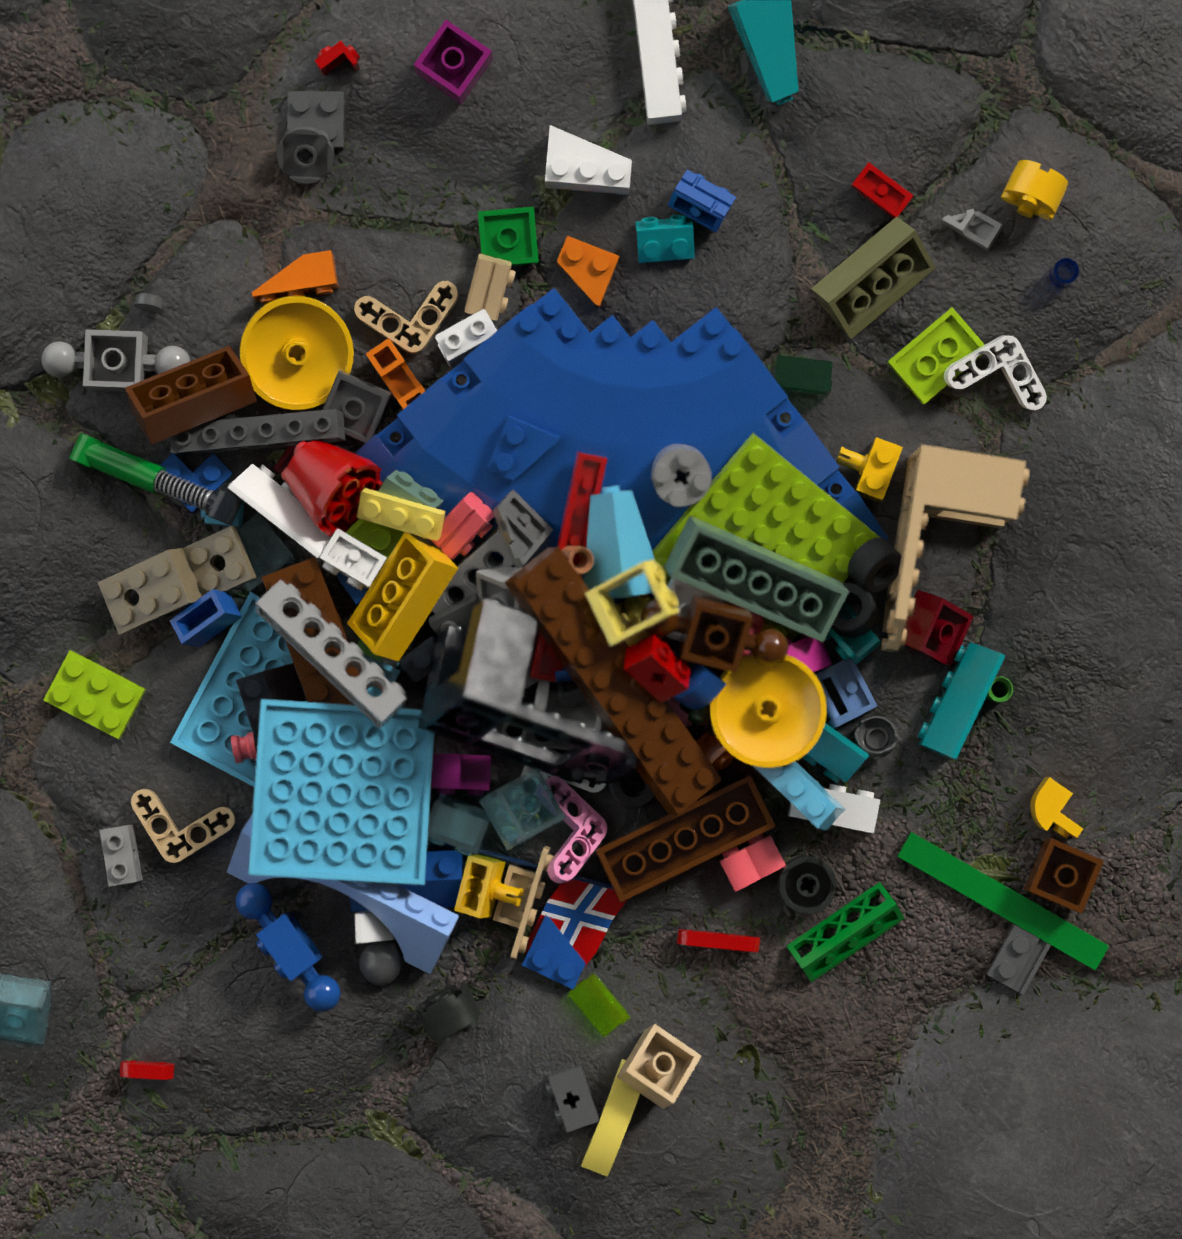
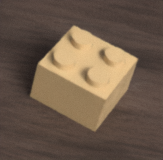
[617,1024,701,1109]

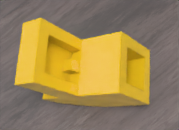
[1030,777,1083,839]

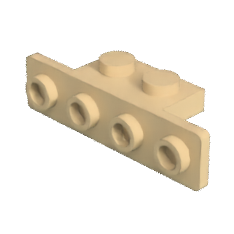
[493,846,554,959]

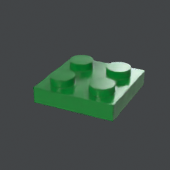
[478,207,539,267]

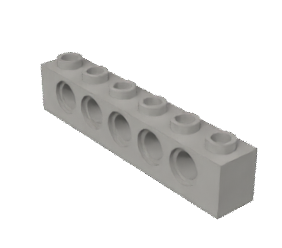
[255,580,406,729]

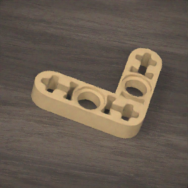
[354,281,458,354]
[131,789,236,863]

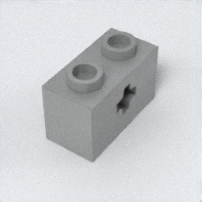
[100,824,143,887]

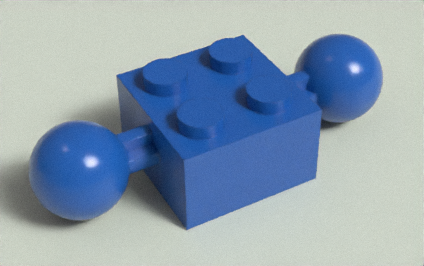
[236,883,340,1012]

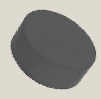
[134,293,164,312]

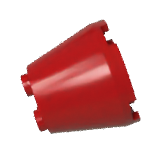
[281,440,383,537]

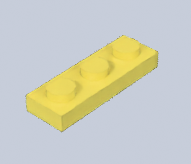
[357,488,446,541]

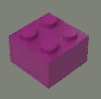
[413,19,493,105]

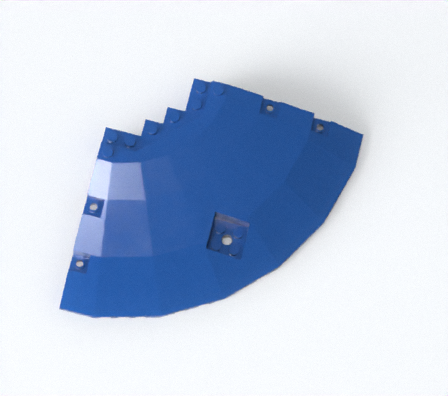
[355,288,889,606]

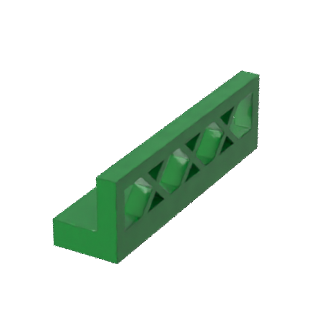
[786,882,905,983]

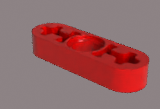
[677,929,760,952]

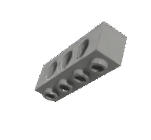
[432,526,516,614]

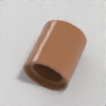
[562,546,594,573]

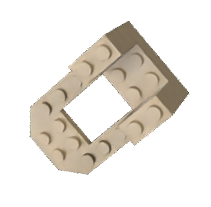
[881,445,1029,652]

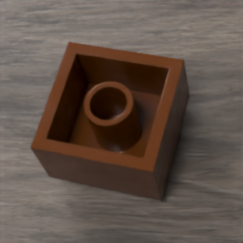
[1024,837,1104,914]

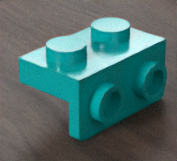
[635,215,695,263]
[825,602,882,665]

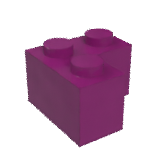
[431,753,492,795]

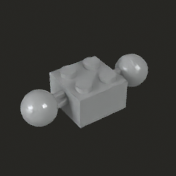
[41,329,190,392]

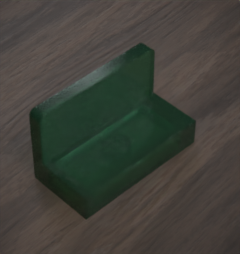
[774,355,833,395]

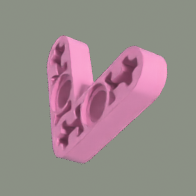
[538,776,607,883]

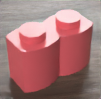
[719,833,786,892]

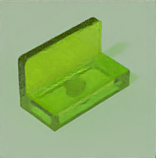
[569,971,631,1036]

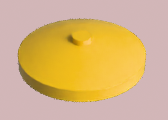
[239,296,354,410]
[710,654,827,768]

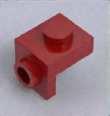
[314,41,360,76]

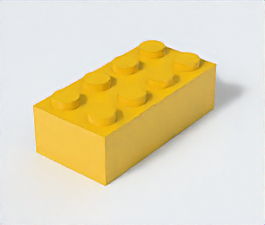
[347,532,459,661]

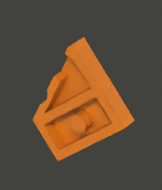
[557,236,619,308]

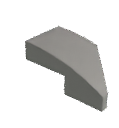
[942,209,1003,251]

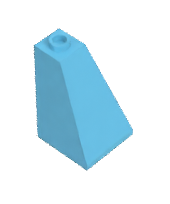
[584,486,656,598]

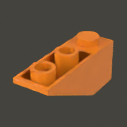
[252,250,339,304]

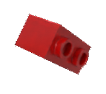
[624,634,690,703]

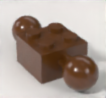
[640,596,788,673]

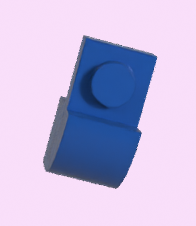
[672,662,727,709]

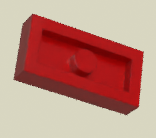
[851,162,914,219]

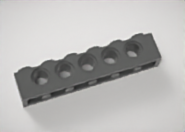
[170,409,345,456]

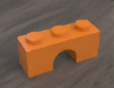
[366,338,425,409]

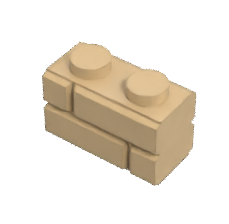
[464,254,515,321]

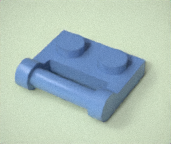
[815,658,877,729]

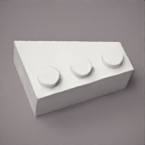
[545,125,632,195]

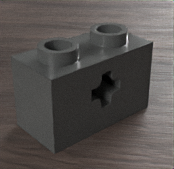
[545,1063,600,1132]

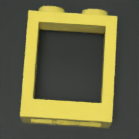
[585,560,680,646]

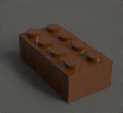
[125,346,257,444]

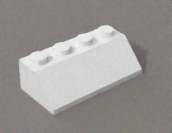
[228,464,332,560]

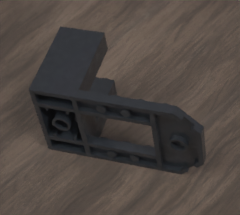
[418,599,637,784]

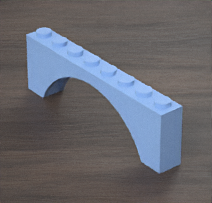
[227,813,459,974]

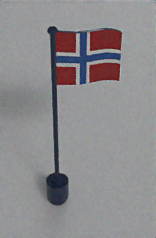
[427,835,637,967]

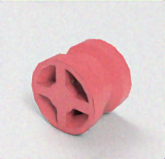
[231,732,258,764]

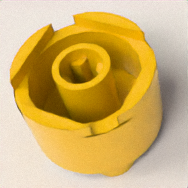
[1001,160,1068,221]

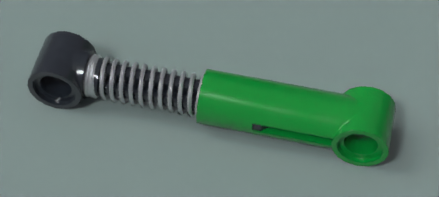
[69,433,243,526]

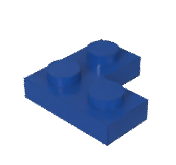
[160,454,234,514]

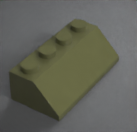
[811,217,936,339]

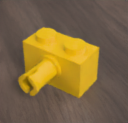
[836,437,903,503]
[454,854,524,918]

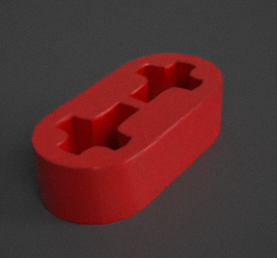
[119,1060,175,1080]

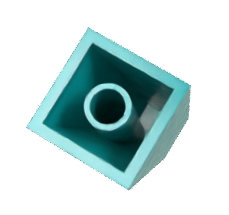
[727,0,799,105]

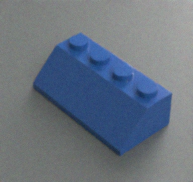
[349,849,464,911]

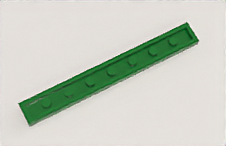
[897,832,1109,971]

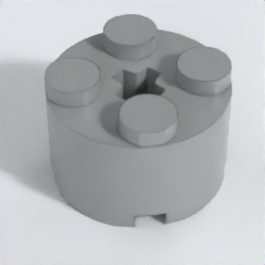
[651,444,711,507]

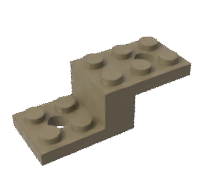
[98,526,257,635]

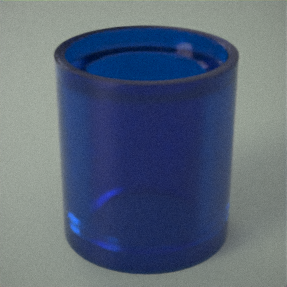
[1049,258,1079,288]

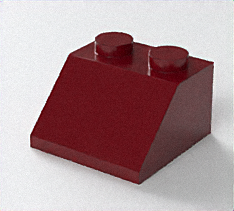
[904,589,974,668]

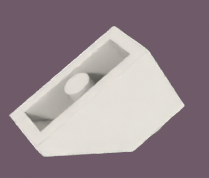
[355,911,395,943]

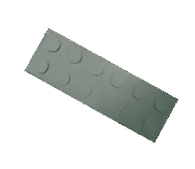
[664,516,849,642]

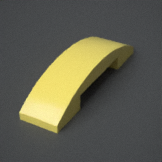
[581,1059,640,1177]

